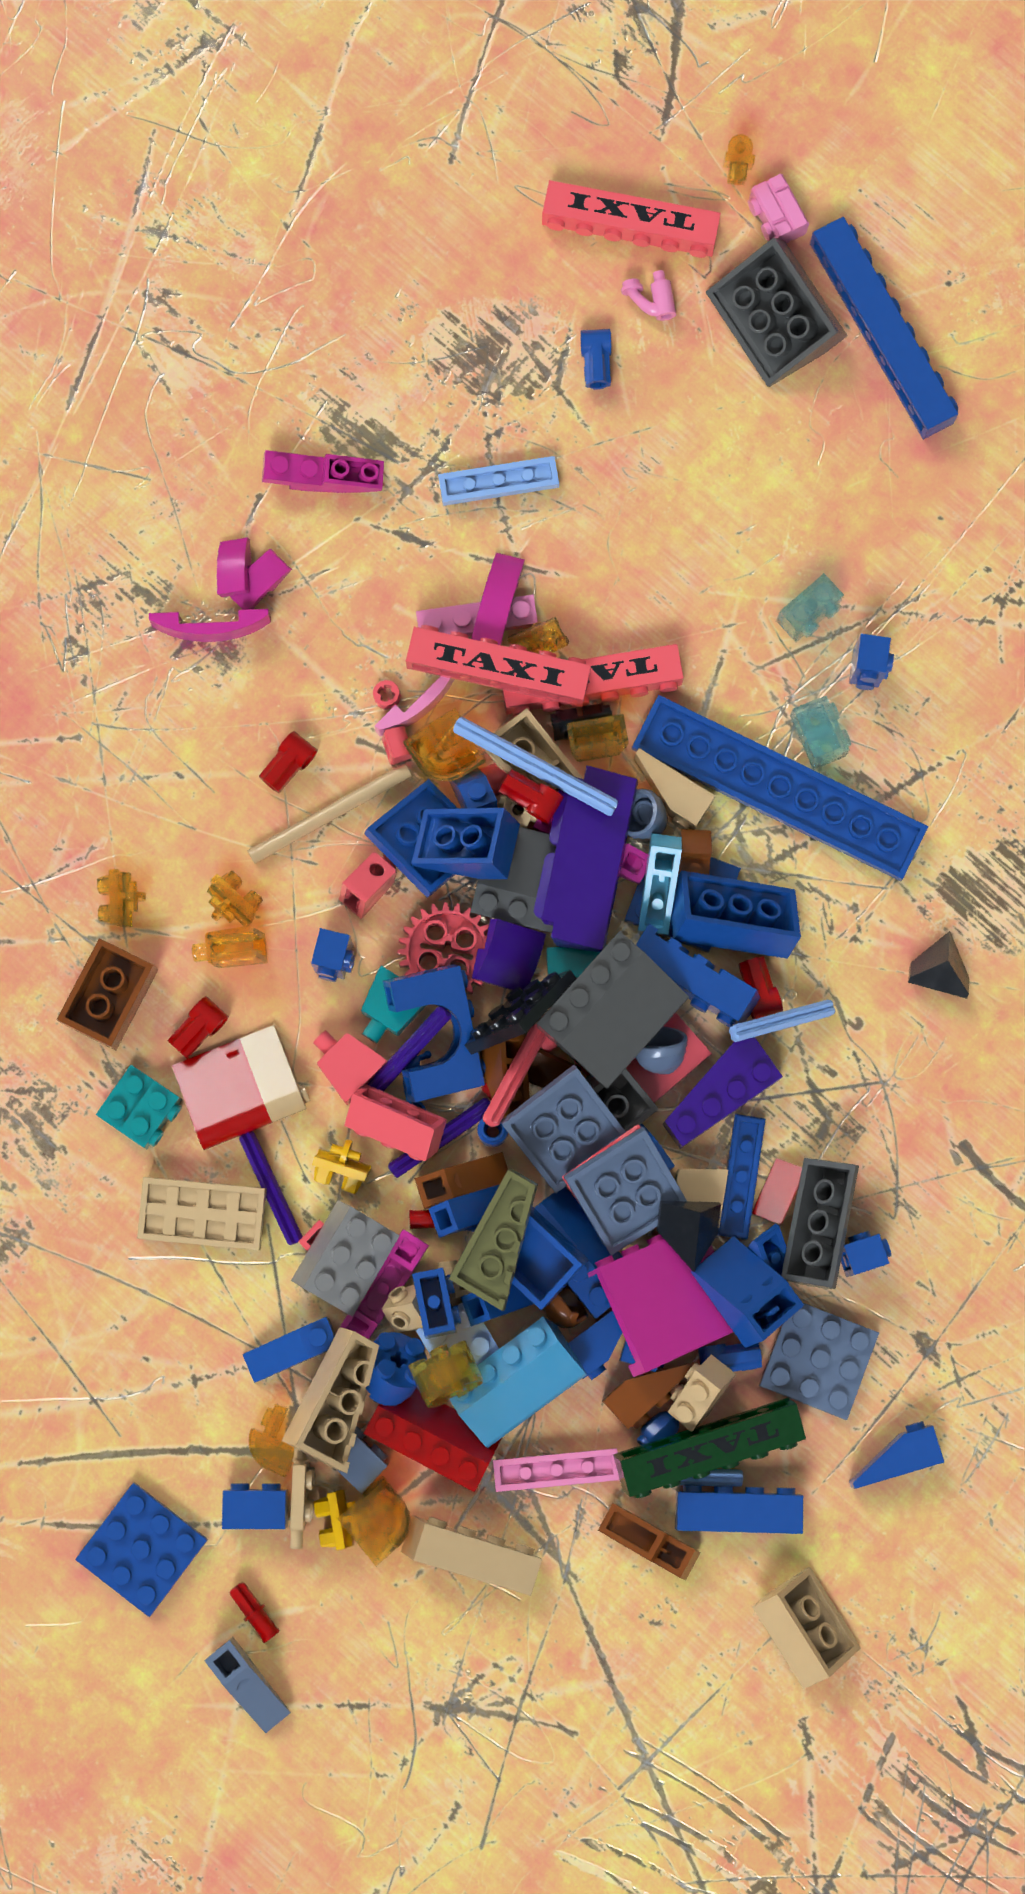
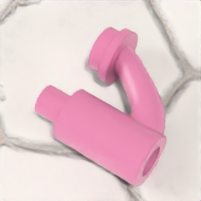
[621,270,676,321]

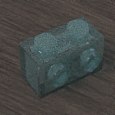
[776,573,844,642]
[790,696,851,769]

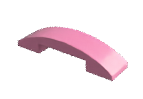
[375,676,455,737]

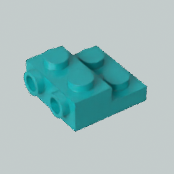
[95,1065,182,1150]

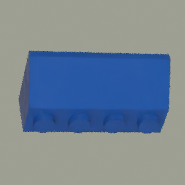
[671,870,801,959]
[535,1186,623,1319]

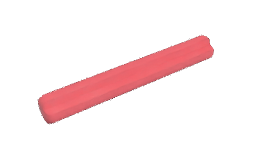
[483,1024,546,1127]

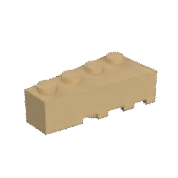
[282,1327,379,1474]
[401,1515,542,1596]

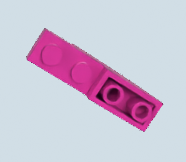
[262,450,384,493]

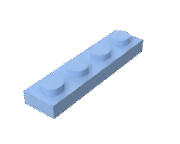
[438,456,559,506]

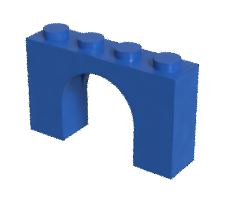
[383,964,486,1103]
[429,1184,534,1327]

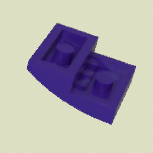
[472,919,546,990]

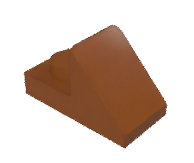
[678,829,712,879]

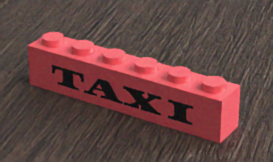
[542,180,721,258]
[406,625,591,707]
[502,644,684,717]

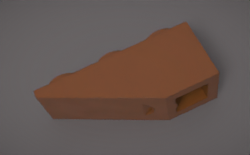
[414,1152,508,1210]
[602,1362,695,1430]

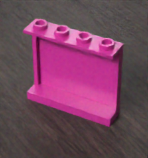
[587,1234,733,1377]

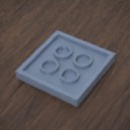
[501,1065,625,1193]
[563,1127,687,1255]
[759,1302,879,1420]

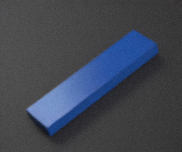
[717,1114,766,1240]

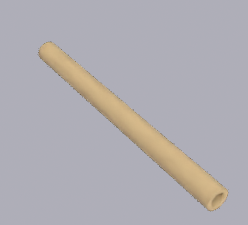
[248,763,412,864]

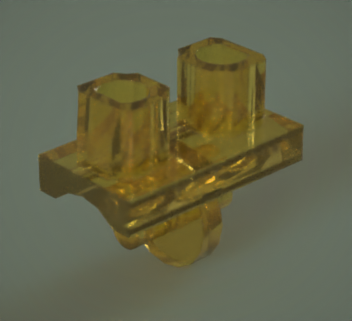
[723,134,755,185]
[507,617,569,654]
[97,869,146,928]
[207,870,263,928]

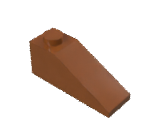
[480,1035,530,1118]

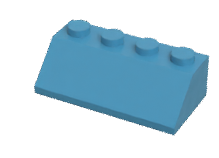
[444,1316,588,1448]

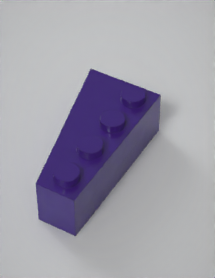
[662,1037,783,1149]

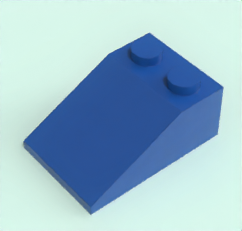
[411,808,520,879]

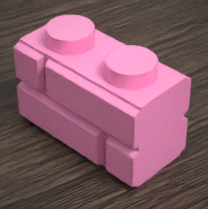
[748,174,809,243]

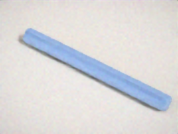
[453,717,618,816]

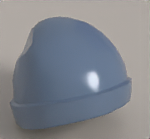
[628,789,668,839]
[636,1026,687,1075]

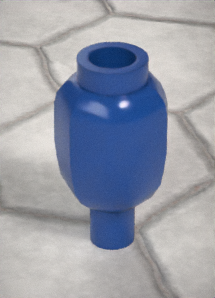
[636,1411,679,1445]

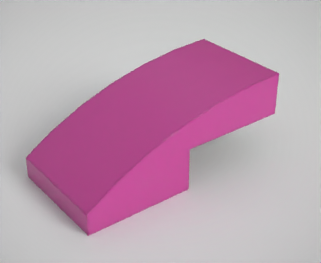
[217,537,252,597]
[230,549,292,610]

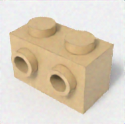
[668,1354,736,1432]

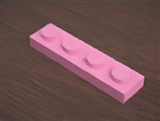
[416,595,538,636]
[493,1448,620,1492]

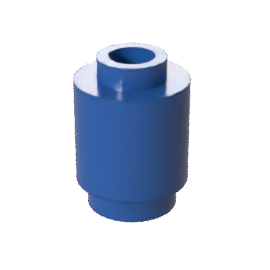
[477,1118,508,1147]

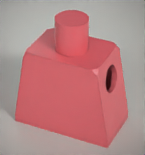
[339,852,397,919]
[313,1030,387,1105]

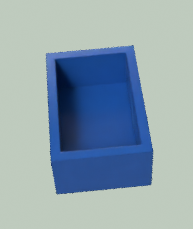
[512,1206,589,1310]

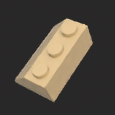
[752,1567,861,1689]

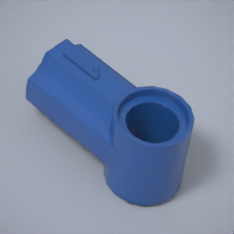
[580,329,611,390]
[698,1343,762,1372]

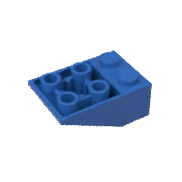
[690,1236,804,1348]

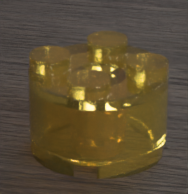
[408,1340,483,1408]

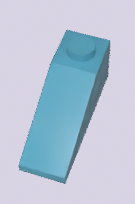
[638,833,682,934]

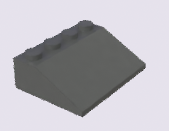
[706,237,848,387]
[470,826,556,933]
[537,931,689,1089]

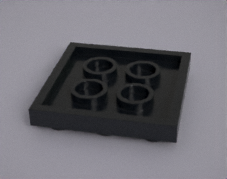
[464,970,577,1055]

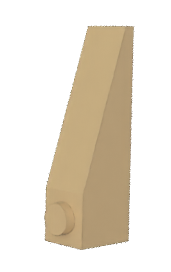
[484,708,583,792]

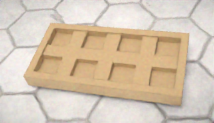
[137,1177,267,1250]

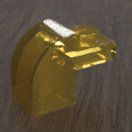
[248,1403,294,1477]

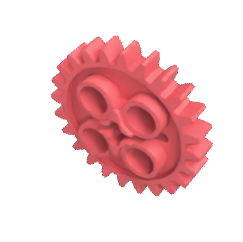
[397,902,489,995]

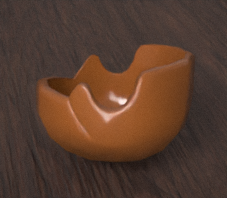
[544,1286,588,1328]

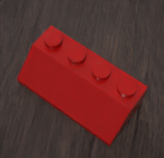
[363,1389,502,1492]

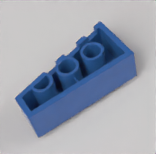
[636,924,760,1027]

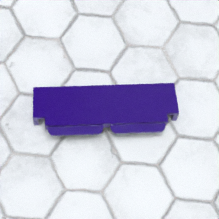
[534,765,638,952]

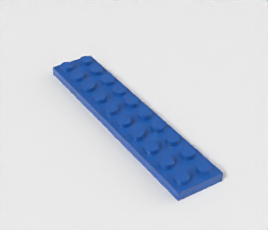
[632,695,928,881]

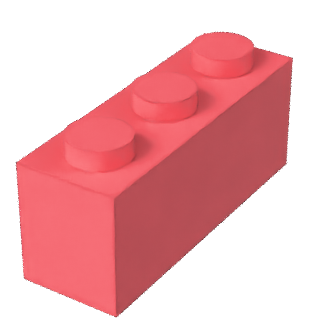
[344,1084,447,1162]

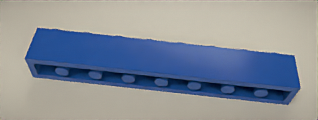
[810,216,958,440]

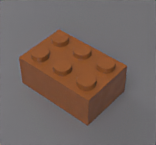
[56,938,158,1051]

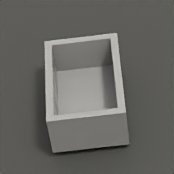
[291,1200,400,1317]

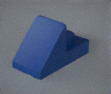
[747,1224,787,1275]

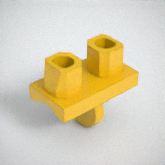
[312,1139,371,1194]
[313,1489,368,1550]

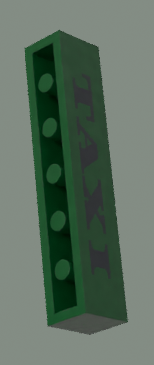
[613,1398,806,1498]

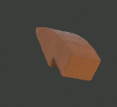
[598,1503,701,1580]

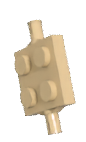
[289,1448,315,1549]

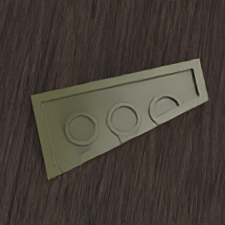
[449,1168,538,1311]

